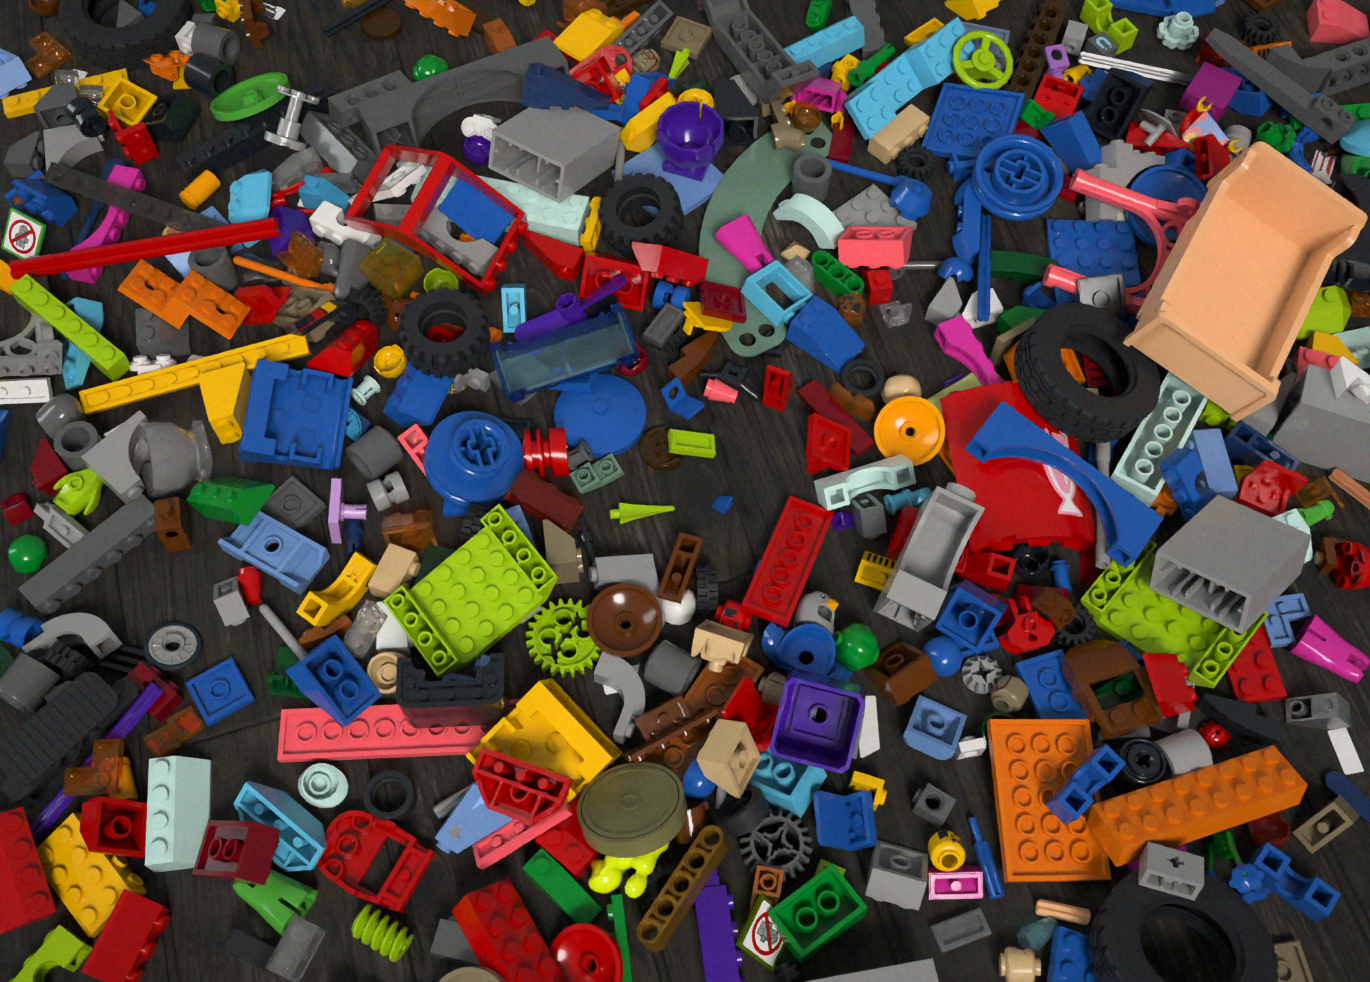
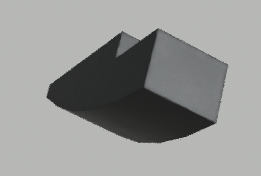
[1195,693,1281,747]

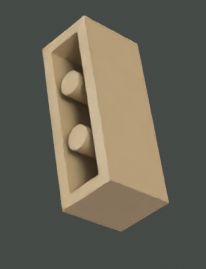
[868,104,930,164]

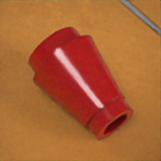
[237,566,262,605]

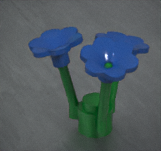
[1205,830,1271,904]

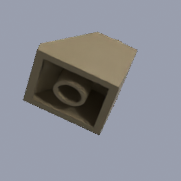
[543,519,584,584]

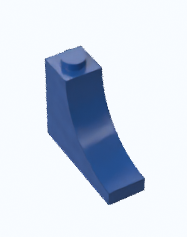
[617,72,675,127]

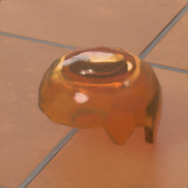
[790,101,821,133]

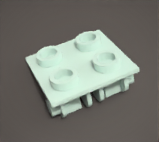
[1332,326,1370,370]

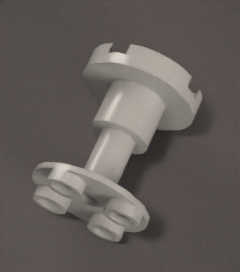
[264,85,320,152]

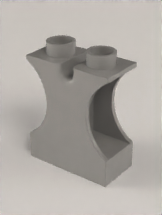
[873,482,985,632]

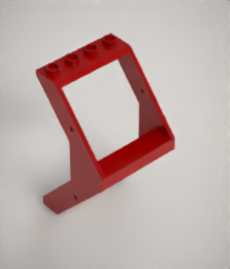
[343,144,529,296]

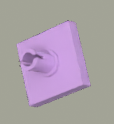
[328,478,367,544]

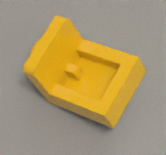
[214,0,243,23]

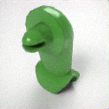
[1297,500,1334,527]

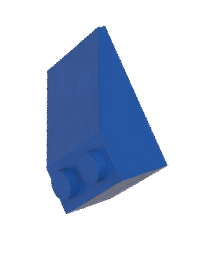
[1221,67,1275,117]
[786,295,865,375]
[285,634,382,727]

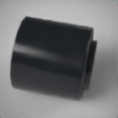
[183,52,235,98]
[1111,738,1166,794]

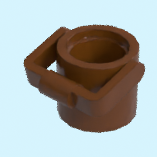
[676,800,709,844]

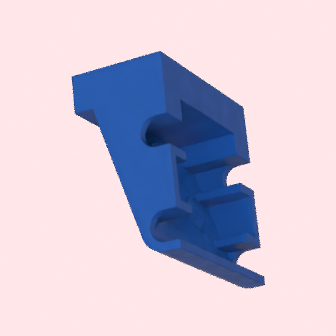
[237,359,353,470]

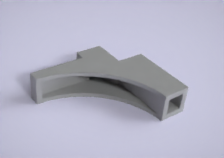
[1085,140,1165,222]

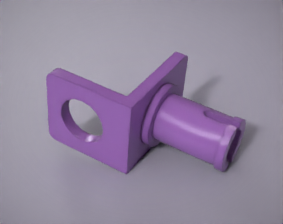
[1041,44,1070,80]

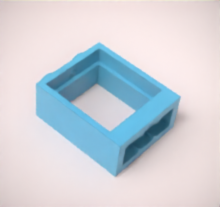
[741,259,813,328]

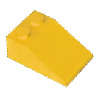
[553,9,624,62]

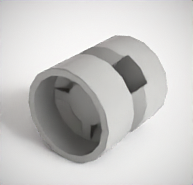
[1224,125,1252,163]
[366,471,410,512]

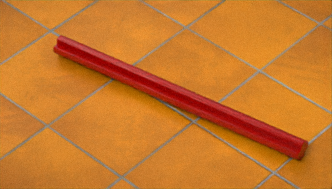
[9,217,281,280]

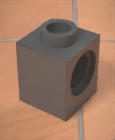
[912,783,956,829]

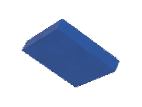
[185,657,255,727]

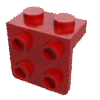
[107,110,160,166]
[1235,460,1308,518]
[721,677,779,752]

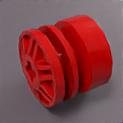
[522,427,569,480]

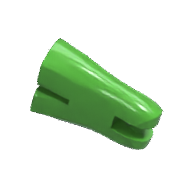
[232,869,318,938]

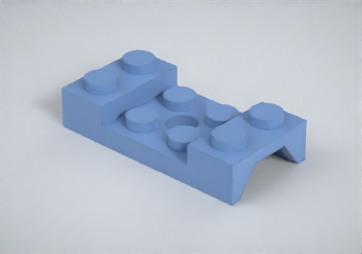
[218,511,331,595]

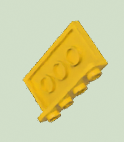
[37,813,146,937]

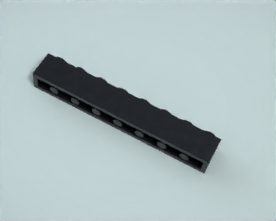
[174,80,333,184]

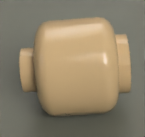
[999,946,1041,982]

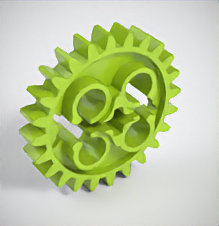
[526,598,602,678]

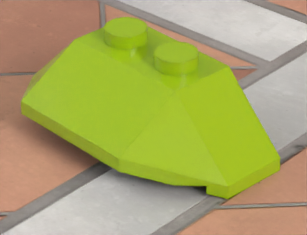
[1296,285,1352,340]

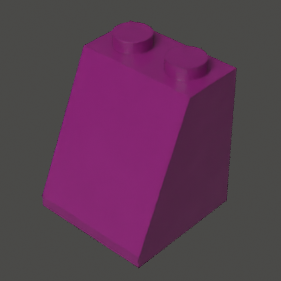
[1178,62,1243,123]

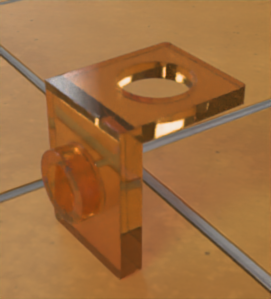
[1295,476,1345,509]

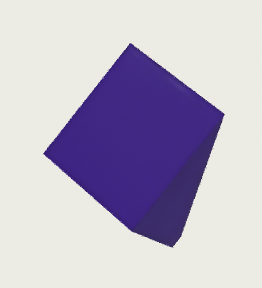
[831,511,855,531]

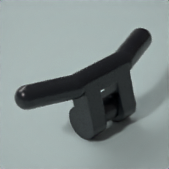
[698,360,761,401]

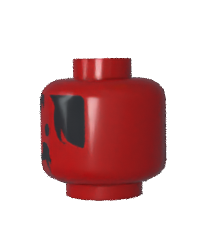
[715,599,753,632]

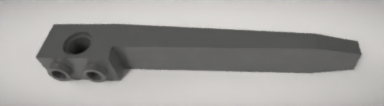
[1205,28,1356,145]

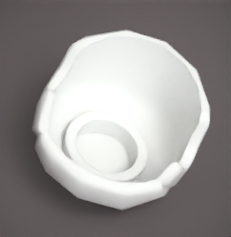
[662,589,697,625]

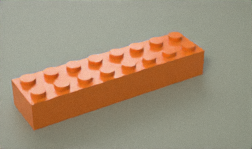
[1086,745,1308,867]

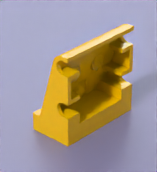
[466,678,623,804]

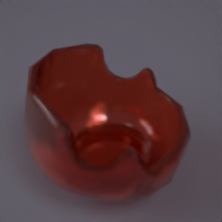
[1247,811,1291,849]

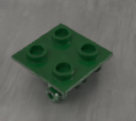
[266,647,311,700]

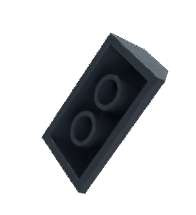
[1085,67,1155,141]

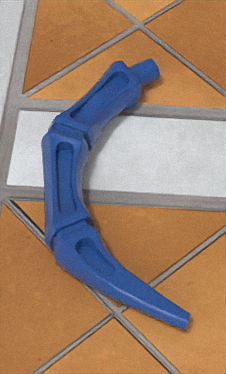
[1285,126,1324,176]

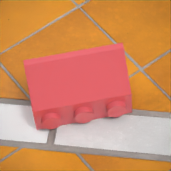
[838,226,913,269]

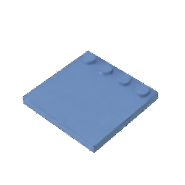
[612,143,723,218]

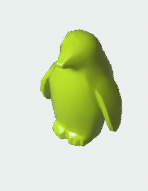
[53,468,104,518]

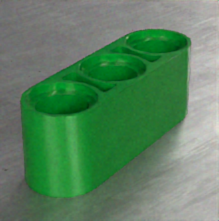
[810,251,864,305]

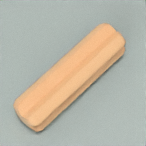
[1035,899,1091,925]

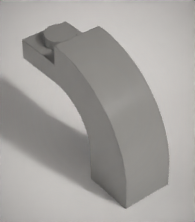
[22,613,123,664]
[593,651,645,745]

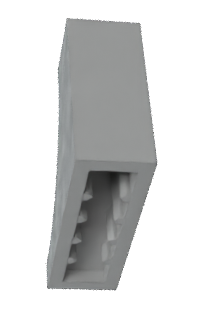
[43,124,106,191]
[81,410,151,504]
[588,554,666,627]

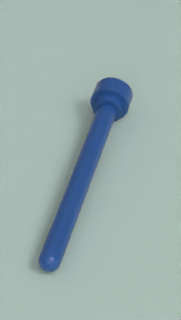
[828,159,909,189]

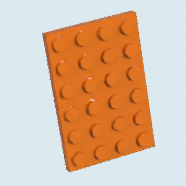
[986,719,1111,883]

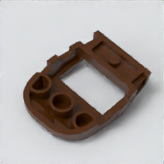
[1062,640,1163,740]

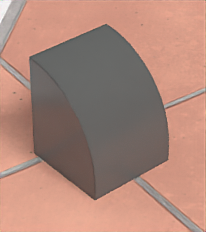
[192,13,220,27]

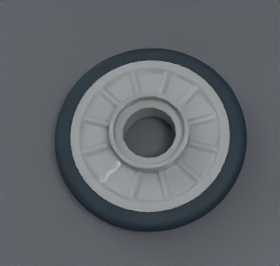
[143,622,202,671]

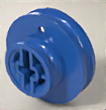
[971,134,1063,221]
[423,411,524,508]

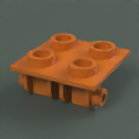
[143,50,192,81]

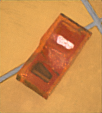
[143,706,204,758]

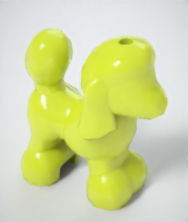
[588,842,670,898]

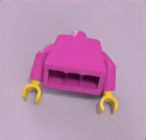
[784,77,847,130]

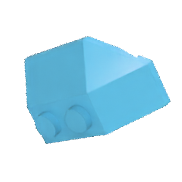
[228,169,272,248]
[233,781,327,872]

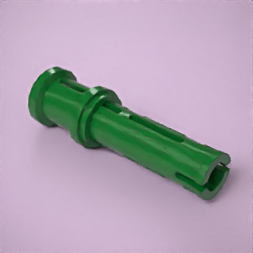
[847,43,895,87]

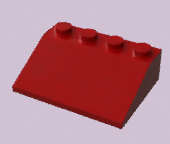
[0,806,56,935]

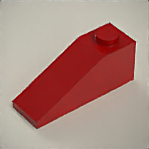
[1125,121,1193,156]
[523,230,585,282]
[762,365,794,412]

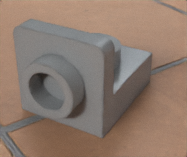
[453,368,490,392]

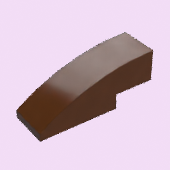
[668,330,719,389]

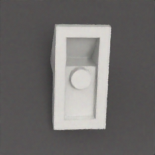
[1330,356,1370,404]

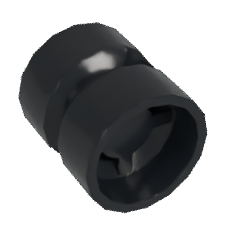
[66,97,107,138]

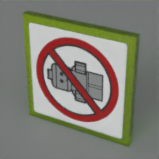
[736,894,785,971]

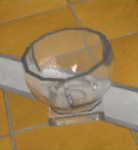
[138,420,213,497]

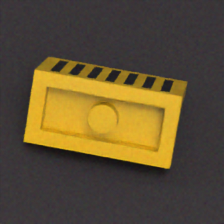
[854,551,897,591]

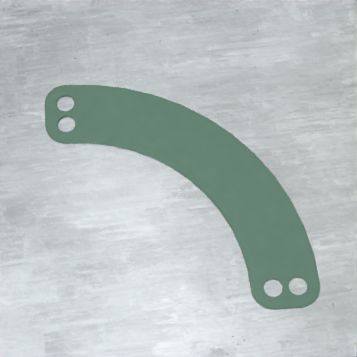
[699,115,832,357]

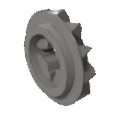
[961,654,1002,694]

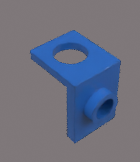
[660,377,705,420]

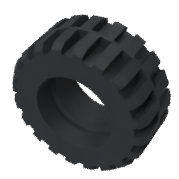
[598,173,684,259]
[398,287,490,379]

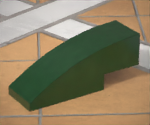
[991,250,1057,282]

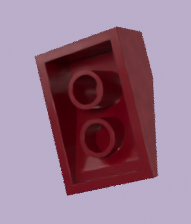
[192,820,281,885]

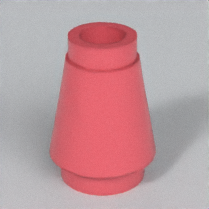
[703,378,738,404]

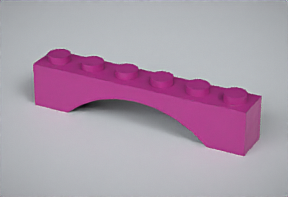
[66,165,146,284]
[934,315,1004,386]

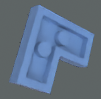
[1262,593,1311,648]

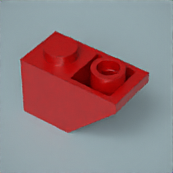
[957,552,1016,592]

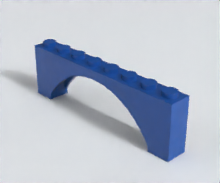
[964,401,1164,568]

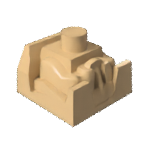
[691,619,754,672]

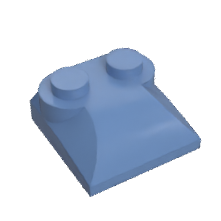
[903,695,967,760]

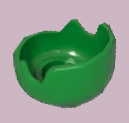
[7,534,48,574]

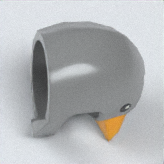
[792,591,838,636]

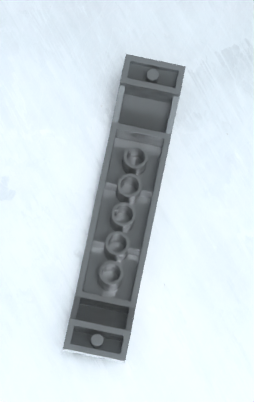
[702,0,820,104]

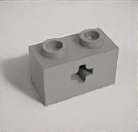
[1138,842,1204,901]

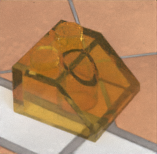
[357,237,424,300]

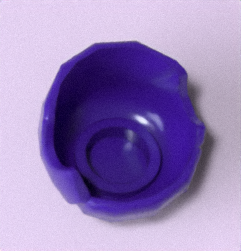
[462,135,491,166]

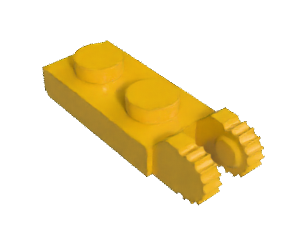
[580,196,602,255]

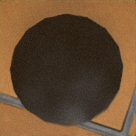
[362,8,402,41]
[640,426,685,471]

